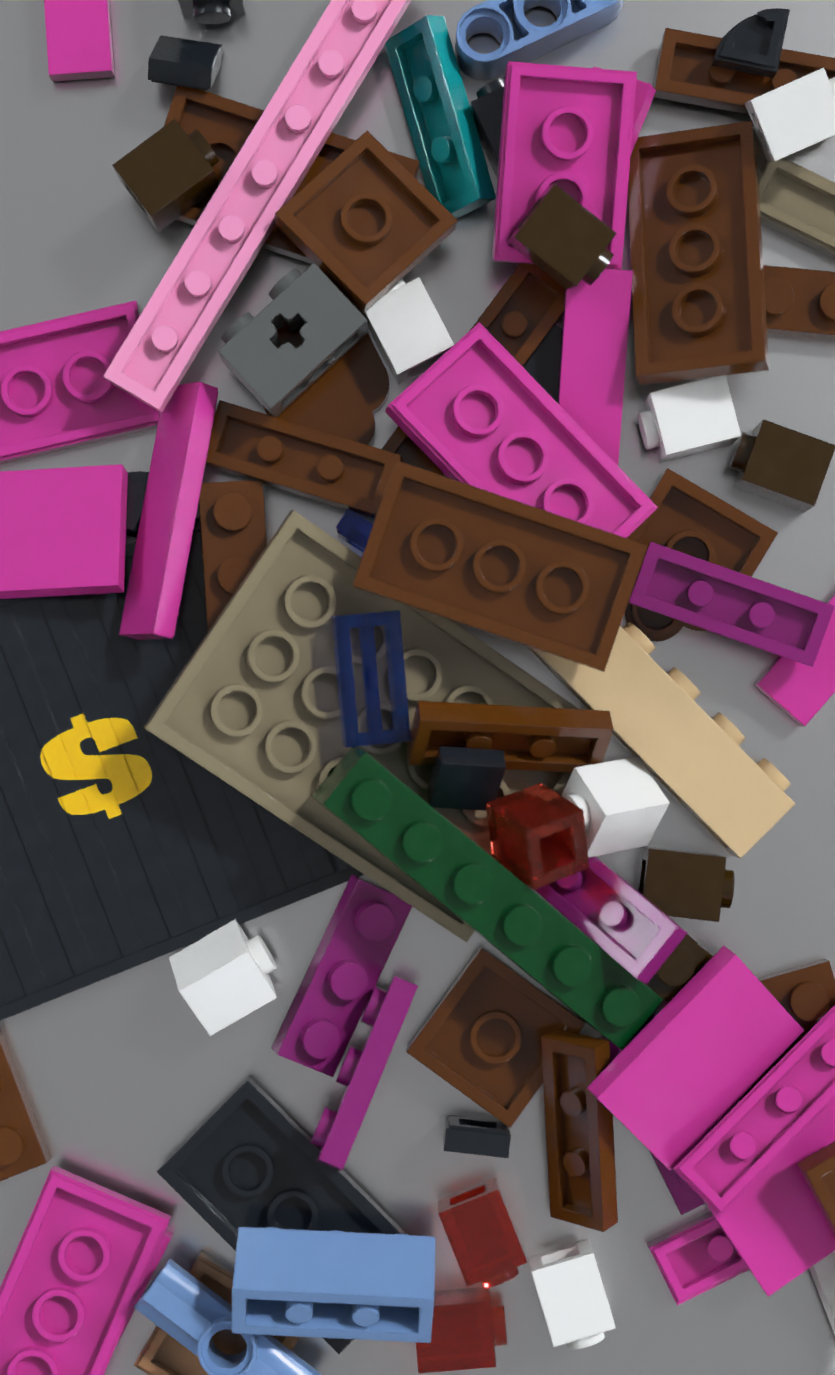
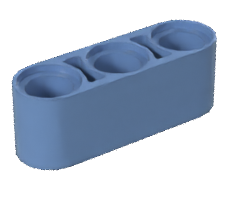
[455,0,624,81]

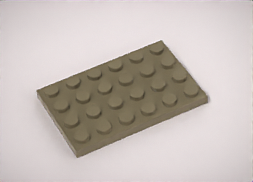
[144,510,579,943]

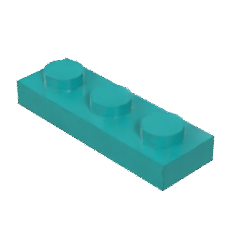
[385,15,496,219]

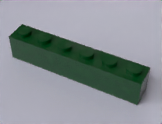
[311,746,663,1051]

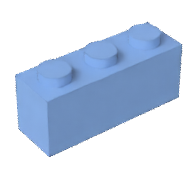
[232,1227,435,1343]

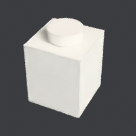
[745,68,835,162]
[363,277,454,385]
[638,375,741,463]
[554,756,670,858]
[169,919,277,1036]
[528,1239,616,1349]

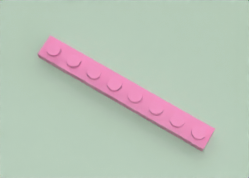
[103,0,412,413]

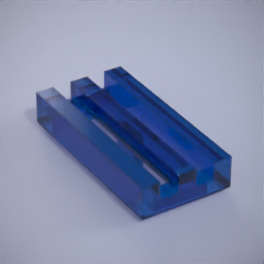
[332,610,411,748]

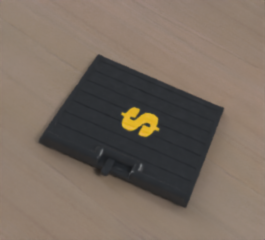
[0,517,364,1021]

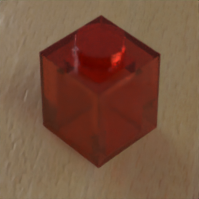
[486,783,589,890]
[438,1178,528,1288]
[416,1286,507,1373]

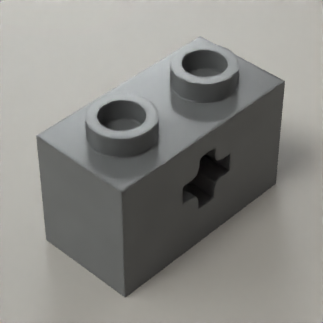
[218,263,369,417]

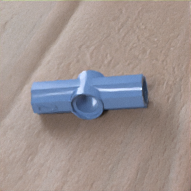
[134,1259,323,1375]

